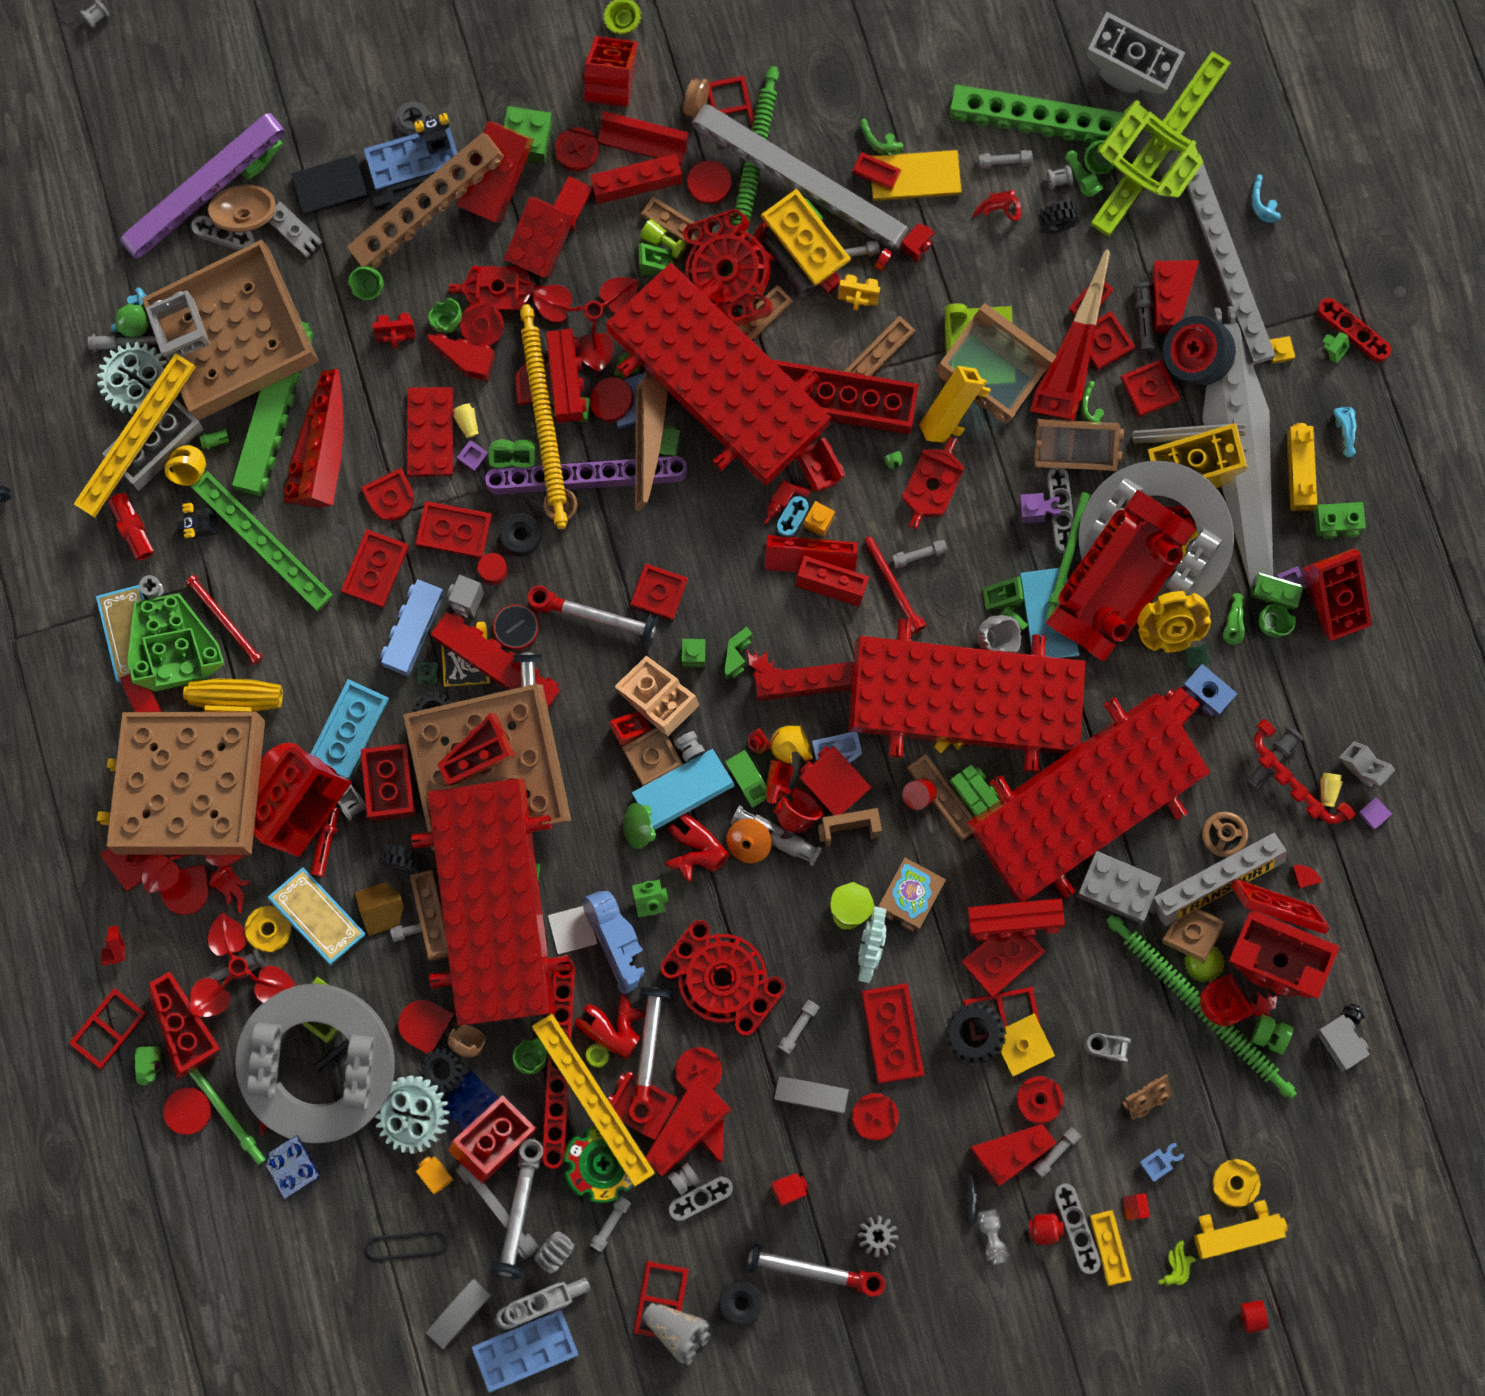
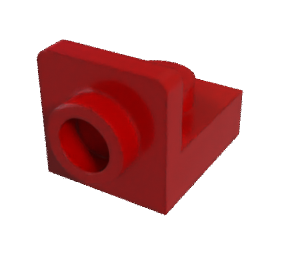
[101,925,125,966]

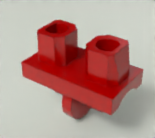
[373,313,416,348]

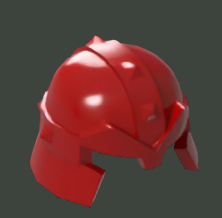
[774,787,823,833]

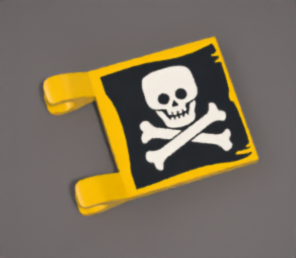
[441,622,490,687]

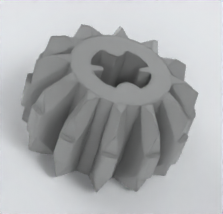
[858,1216,898,1257]
[535,1231,574,1273]

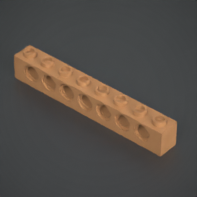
[347,132,505,269]

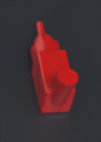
[764,480,812,524]

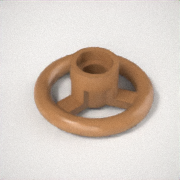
[1202,812,1248,857]

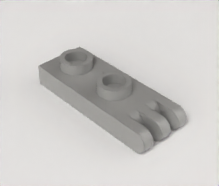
[268,202,323,258]

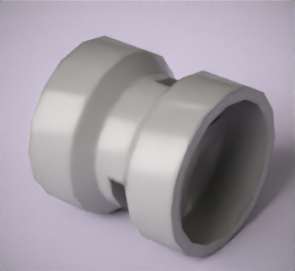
[674,731,705,762]
[668,1163,700,1195]

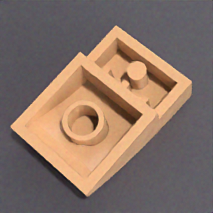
[615,656,700,736]

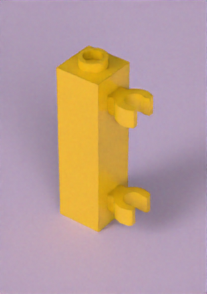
[919,366,991,443]
[1287,423,1317,511]
[1194,1200,1288,1259]

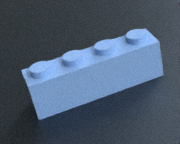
[380,579,445,677]

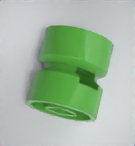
[1251,1014,1294,1055]

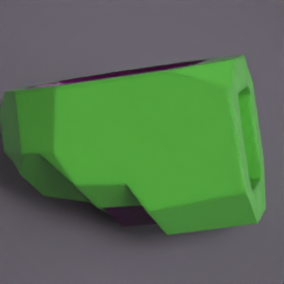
[135,1047,162,1086]

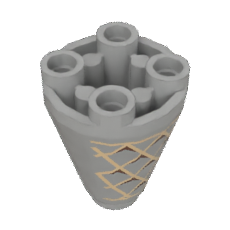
[643,1303,710,1365]

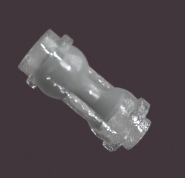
[977,1209,1010,1265]

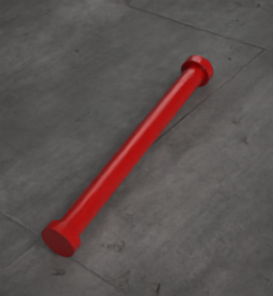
[185,575,263,665]

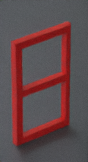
[708,76,754,146]
[963,987,1041,1041]
[69,988,147,1070]
[634,1260,689,1337]

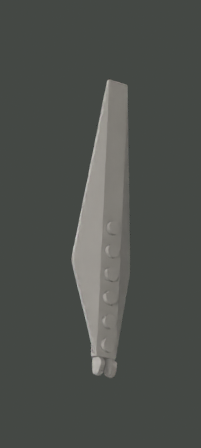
[1202,306,1273,590]

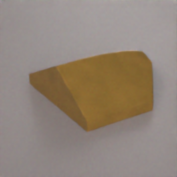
[355,882,404,937]

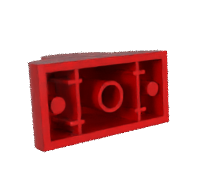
[584,36,638,108]
[1302,548,1372,641]

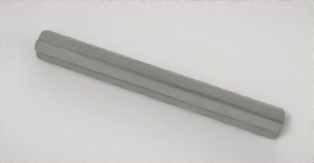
[1132,423,1246,444]

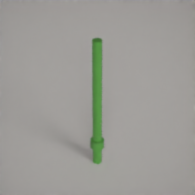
[1045,492,1090,621]
[189,1069,266,1165]

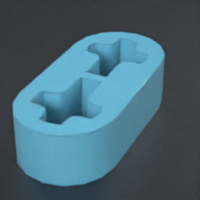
[777,496,809,537]

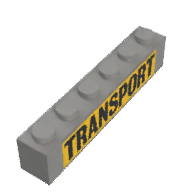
[1153,833,1287,927]

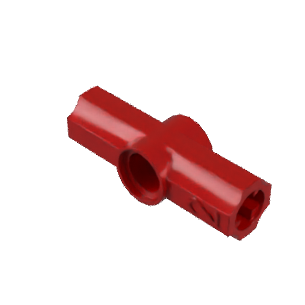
[108,493,155,561]

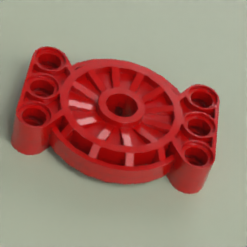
[683,209,773,327]
[661,920,785,1037]

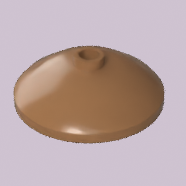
[208,185,276,232]

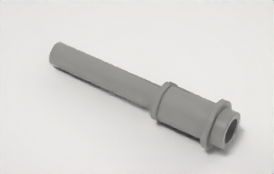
[88,334,158,352]

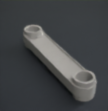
[456,1164,540,1260]

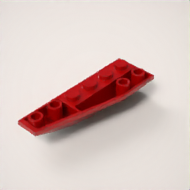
[283,369,343,508]

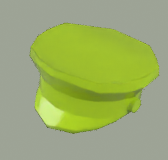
[830,882,875,930]

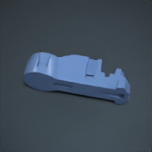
[582,891,645,994]

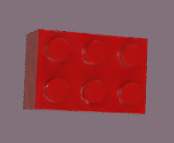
[504,197,576,278]
[361,743,417,822]
[449,1095,536,1184]

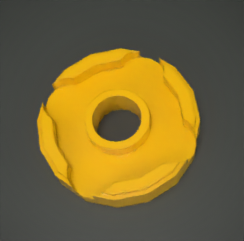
[245,906,292,952]
[1212,1159,1261,1207]

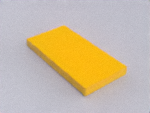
[871,150,961,201]
[761,189,851,286]

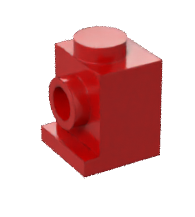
[901,223,935,263]

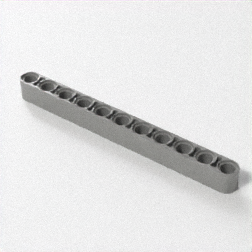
[692,104,909,251]

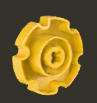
[1137,591,1211,653]

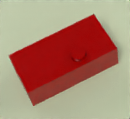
[456,121,534,222]

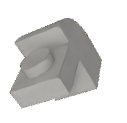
[1339,741,1395,787]

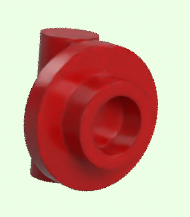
[748,728,771,754]

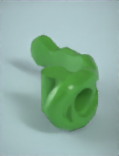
[860,119,904,155]
[1065,151,1103,197]
[1080,381,1104,432]
[1223,593,1245,645]

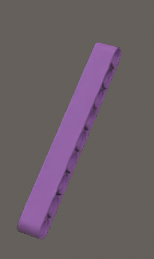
[120,113,285,258]
[485,456,687,495]

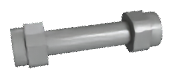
[978,150,1033,169]
[845,241,880,258]
[892,540,948,568]
[390,923,422,942]
[778,1000,820,1055]
[1033,1127,1081,1178]
[590,1196,631,1252]

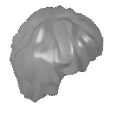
[977,615,1021,653]

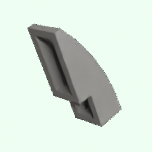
[774,1077,849,1114]
[426,1279,492,1349]

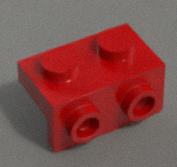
[796,437,845,493]

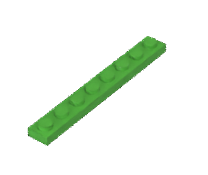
[191,471,334,612]

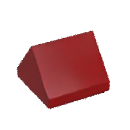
[1122,1194,1150,1221]

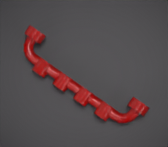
[1253,719,1356,824]

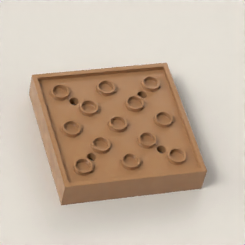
[142,239,319,421]
[403,684,572,851]
[107,712,265,855]

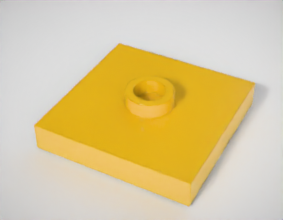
[1001,1014,1055,1076]

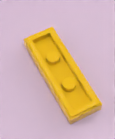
[1089,1210,1131,1286]

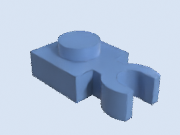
[1139,1143,1184,1182]

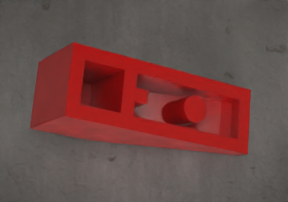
[771,1173,809,1208]

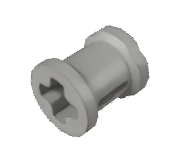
[80,0,110,28]
[1046,165,1073,189]
[139,575,164,599]

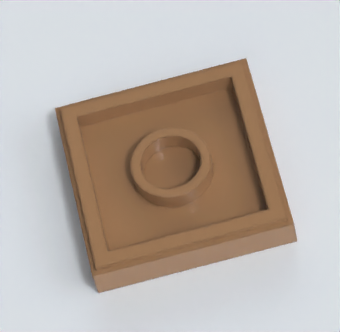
[621,728,683,787]
[1162,909,1226,963]

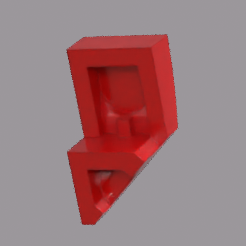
[766,760,794,804]
[701,1119,724,1163]

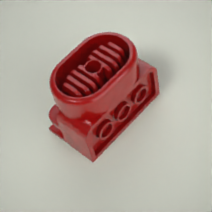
[254,743,352,857]
[1229,909,1340,999]

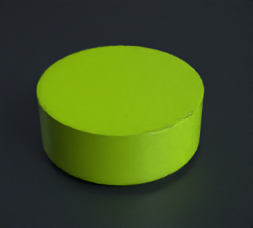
[585,1044,609,1068]

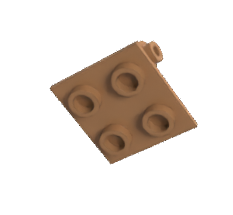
[1122,1075,1172,1120]

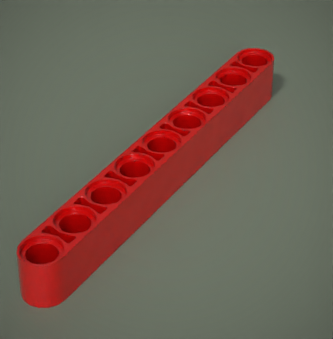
[543,960,575,1170]

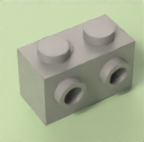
[447,575,484,619]
[1316,1015,1370,1071]

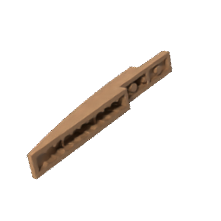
[635,369,667,511]

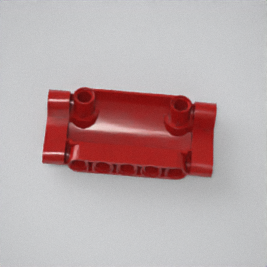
[1046,489,1197,662]

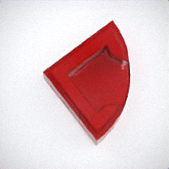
[1292,865,1322,889]

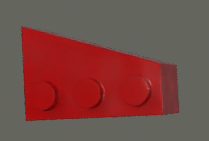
[1151,260,1199,334]
[437,713,515,786]
[969,1124,1056,1187]

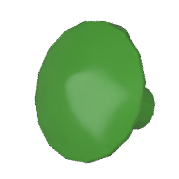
[623,803,656,849]

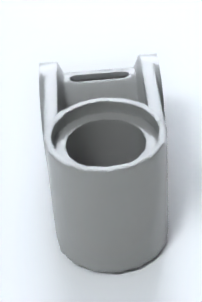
[338,776,367,822]
[1084,1033,1131,1063]

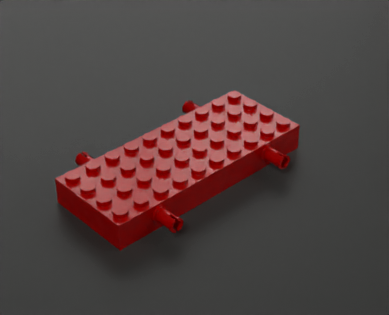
[606,263,831,486]
[848,619,1085,773]
[966,694,1210,902]
[412,778,570,1026]

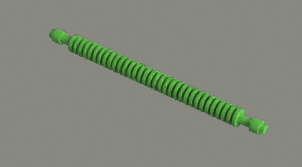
[723,66,779,277]
[1106,914,1297,1099]

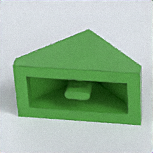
[638,243,675,276]
[983,577,1023,610]

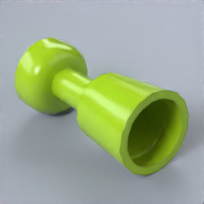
[640,219,688,260]

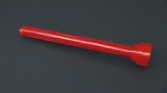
[865,537,927,635]

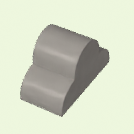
[1086,12,1185,94]

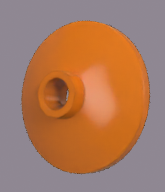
[726,819,772,863]

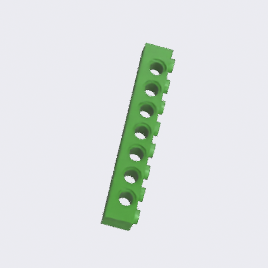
[949,84,1125,144]

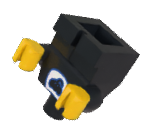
[414,113,451,155]
[177,503,217,539]

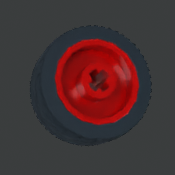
[1163,316,1236,386]

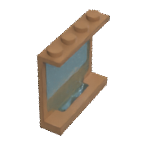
[935,303,1057,424]

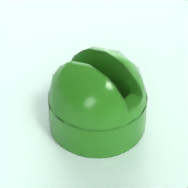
[883,451,903,469]

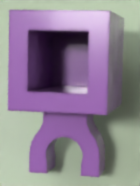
[1020,493,1061,524]

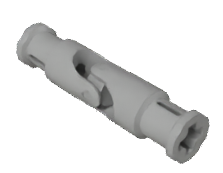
[731,806,822,866]

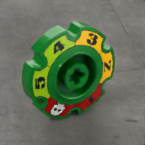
[563,1126,633,1202]

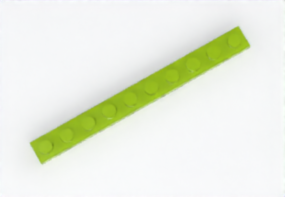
[1091,51,1231,237]

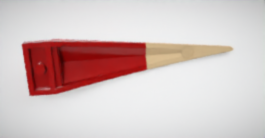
[1030,249,1110,421]

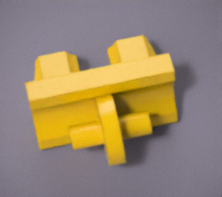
[838,274,880,311]

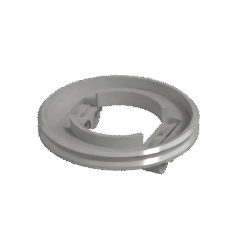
[1079,461,1234,603]
[236,984,395,1143]

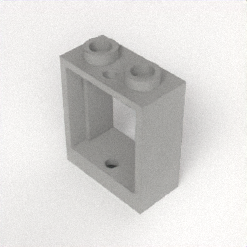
[146,290,210,362]

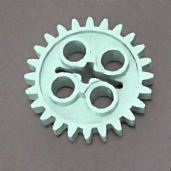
[97,342,168,415]
[858,907,886,983]
[375,1076,449,1154]

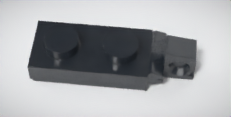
[372,176,430,211]

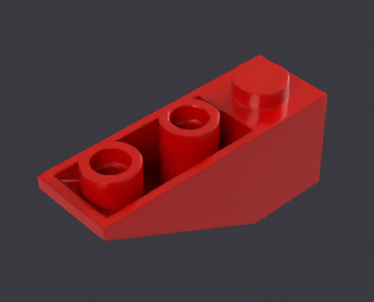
[428,334,495,382]

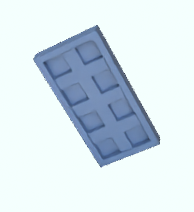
[364,127,457,192]
[472,1310,579,1392]

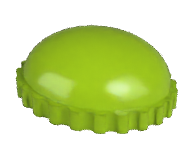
[604,0,641,35]
[1184,946,1225,983]

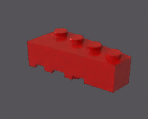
[148,971,220,1080]
[646,1074,732,1176]

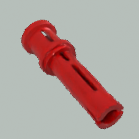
[310,807,342,877]

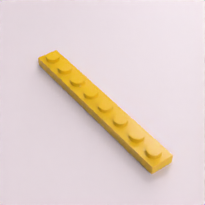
[74,353,196,518]
[532,1014,655,1187]

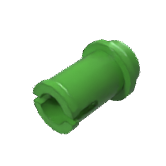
[199,429,229,450]
[1000,606,1028,632]

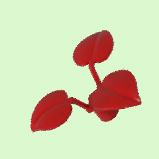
[533,277,638,372]
[142,855,244,893]
[190,913,295,1017]

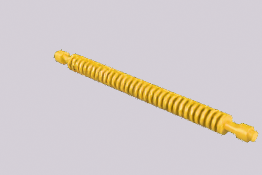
[520,304,568,529]

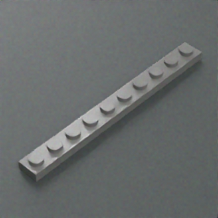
[1186,164,1275,365]

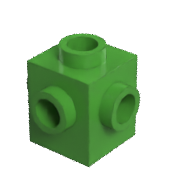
[632,880,669,917]

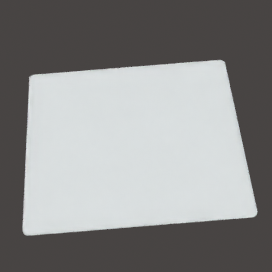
[548,906,597,954]

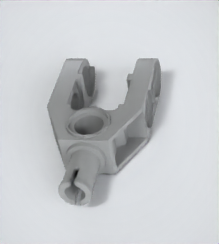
[495,1277,590,1330]

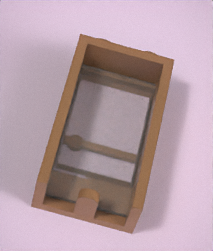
[1034,419,1124,471]

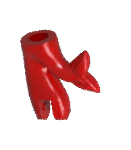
[664,813,729,882]
[574,994,646,1059]

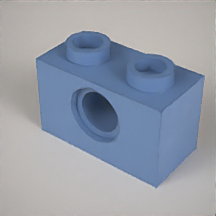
[1182,664,1237,718]

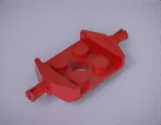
[449,266,547,310]
[902,436,965,530]

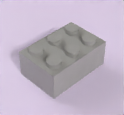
[1076,851,1161,924]

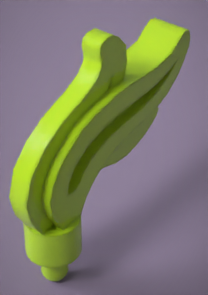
[1158,1241,1195,1286]

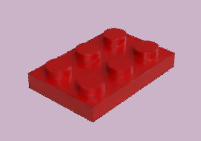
[415,501,492,559]
[341,529,409,608]
[961,933,1045,997]

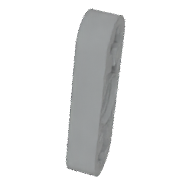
[191,216,255,250]
[669,1177,733,1221]

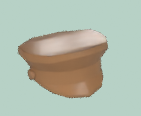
[683,78,709,119]

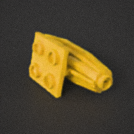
[183,678,283,712]

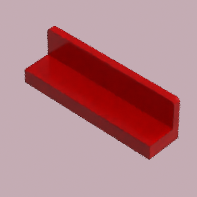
[598,111,689,165]
[765,535,858,573]

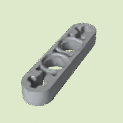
[1047,468,1074,554]
[1054,1184,1101,1274]

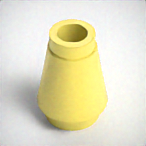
[453,403,479,439]
[1320,773,1343,807]

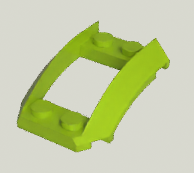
[1098,100,1203,198]

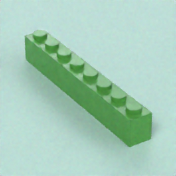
[232,322,313,498]

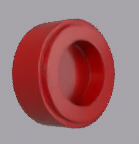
[874,248,892,271]

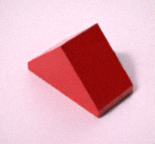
[608,711,652,747]

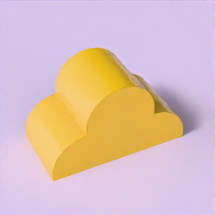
[1148,423,1248,488]

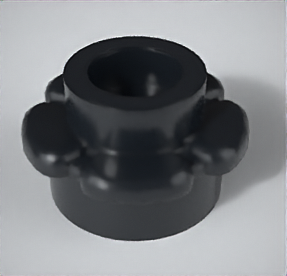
[1343,1003,1365,1024]

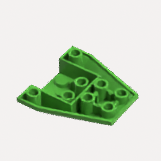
[127,593,224,691]

